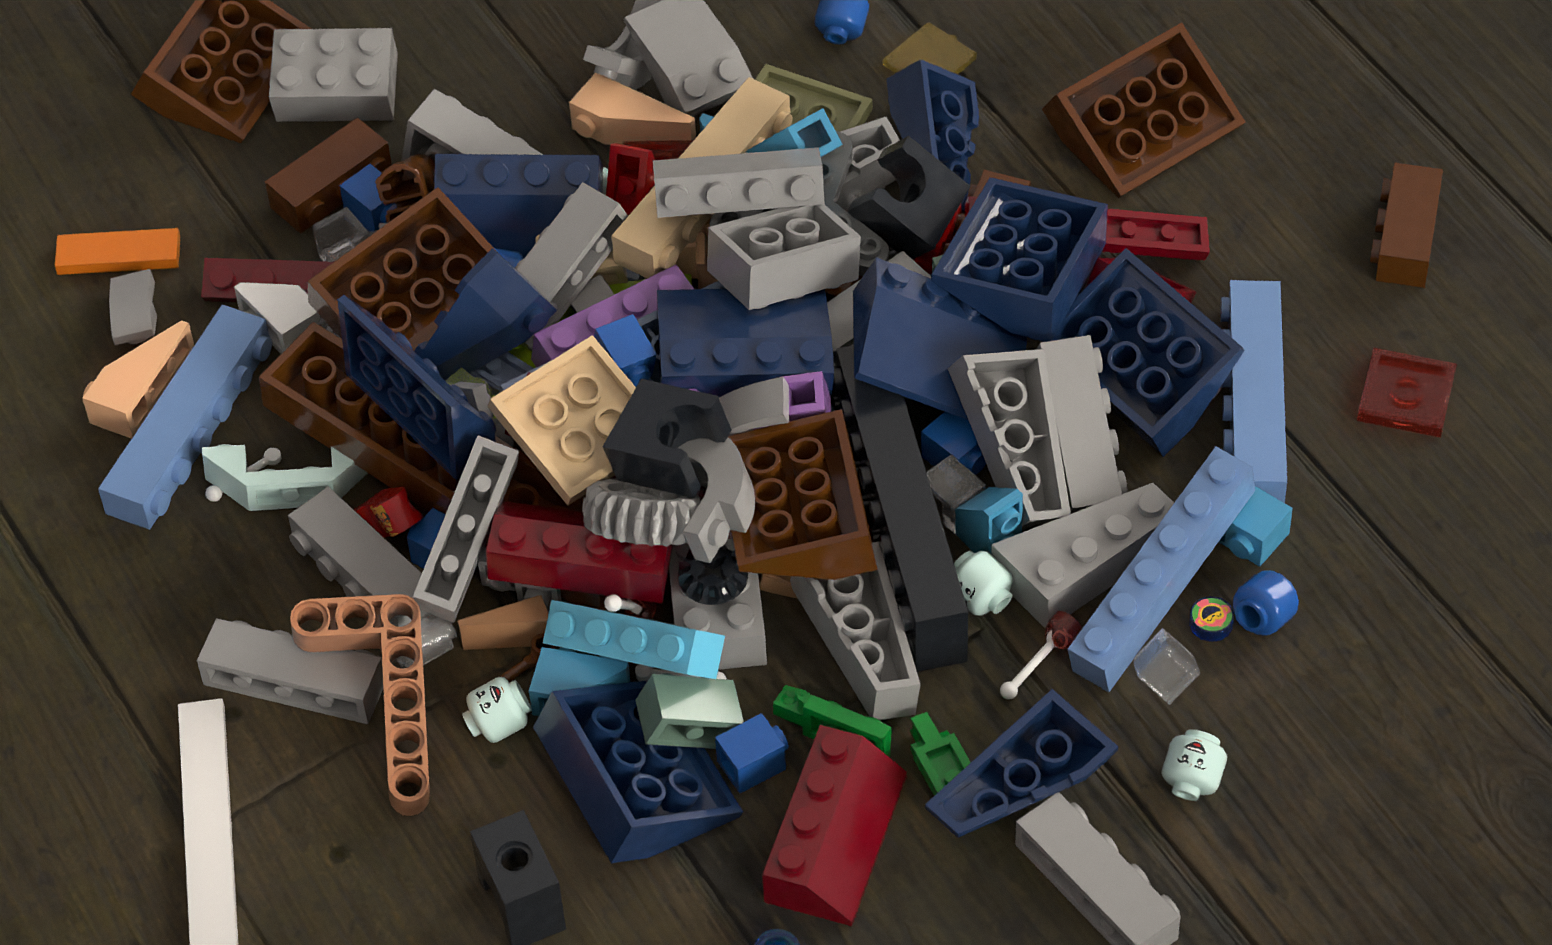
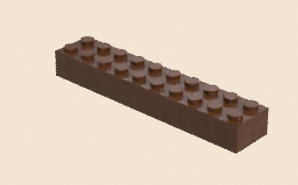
[259,321,608,611]

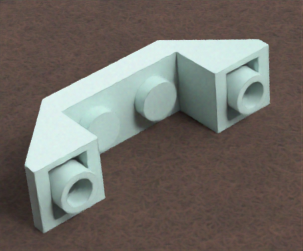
[202,444,367,511]

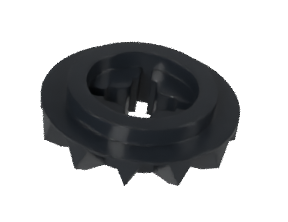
[678,544,748,605]

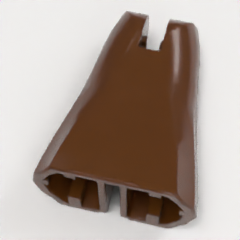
[375,154,435,223]

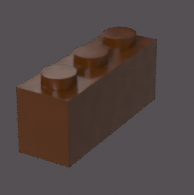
[265,117,392,233]
[1370,162,1443,288]

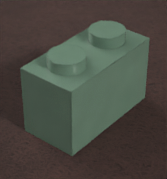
[636,673,744,749]

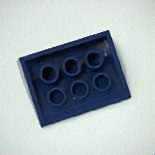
[434,154,603,258]
[931,177,1108,342]
[1040,248,1244,457]
[853,257,1027,420]
[657,289,834,398]
[337,295,496,481]
[533,680,743,863]

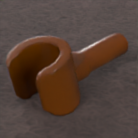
[500,633,557,682]

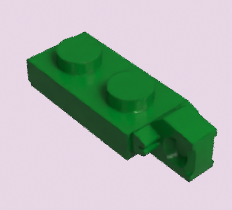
[773,685,891,757]
[910,712,971,796]

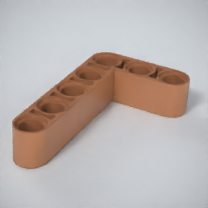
[290,594,430,816]

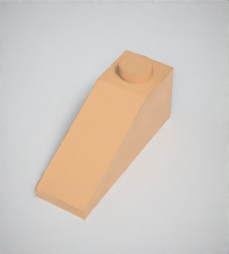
[569,73,696,149]
[82,320,194,439]

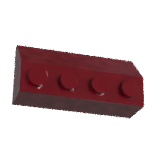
[486,501,673,603]
[762,725,907,926]

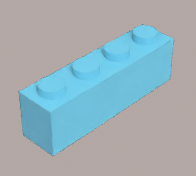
[543,600,725,679]

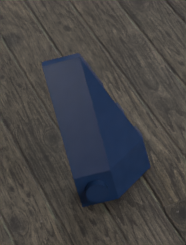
[886,59,979,213]
[414,248,557,385]
[925,689,1118,838]

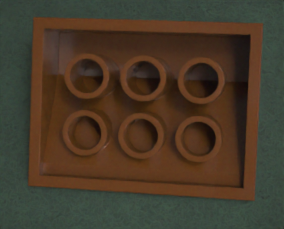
[131,0,311,143]
[1042,22,1246,198]
[308,187,497,351]
[728,409,878,580]

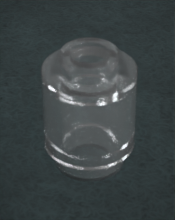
[396,613,457,669]

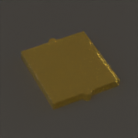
[883,22,977,74]

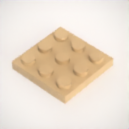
[488,335,636,505]

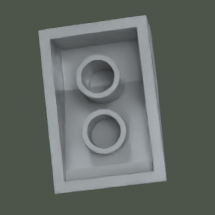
[623,0,753,117]

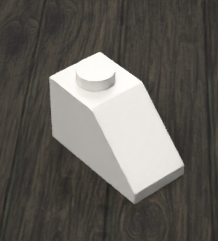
[234,283,326,354]

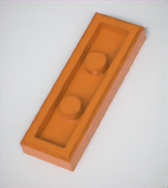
[55,228,180,275]

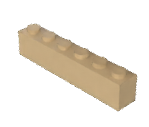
[611,77,793,278]

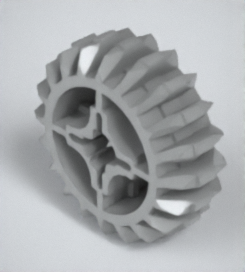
[582,479,701,547]

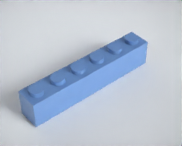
[1220,280,1287,503]
[98,305,272,530]
[1068,447,1255,692]

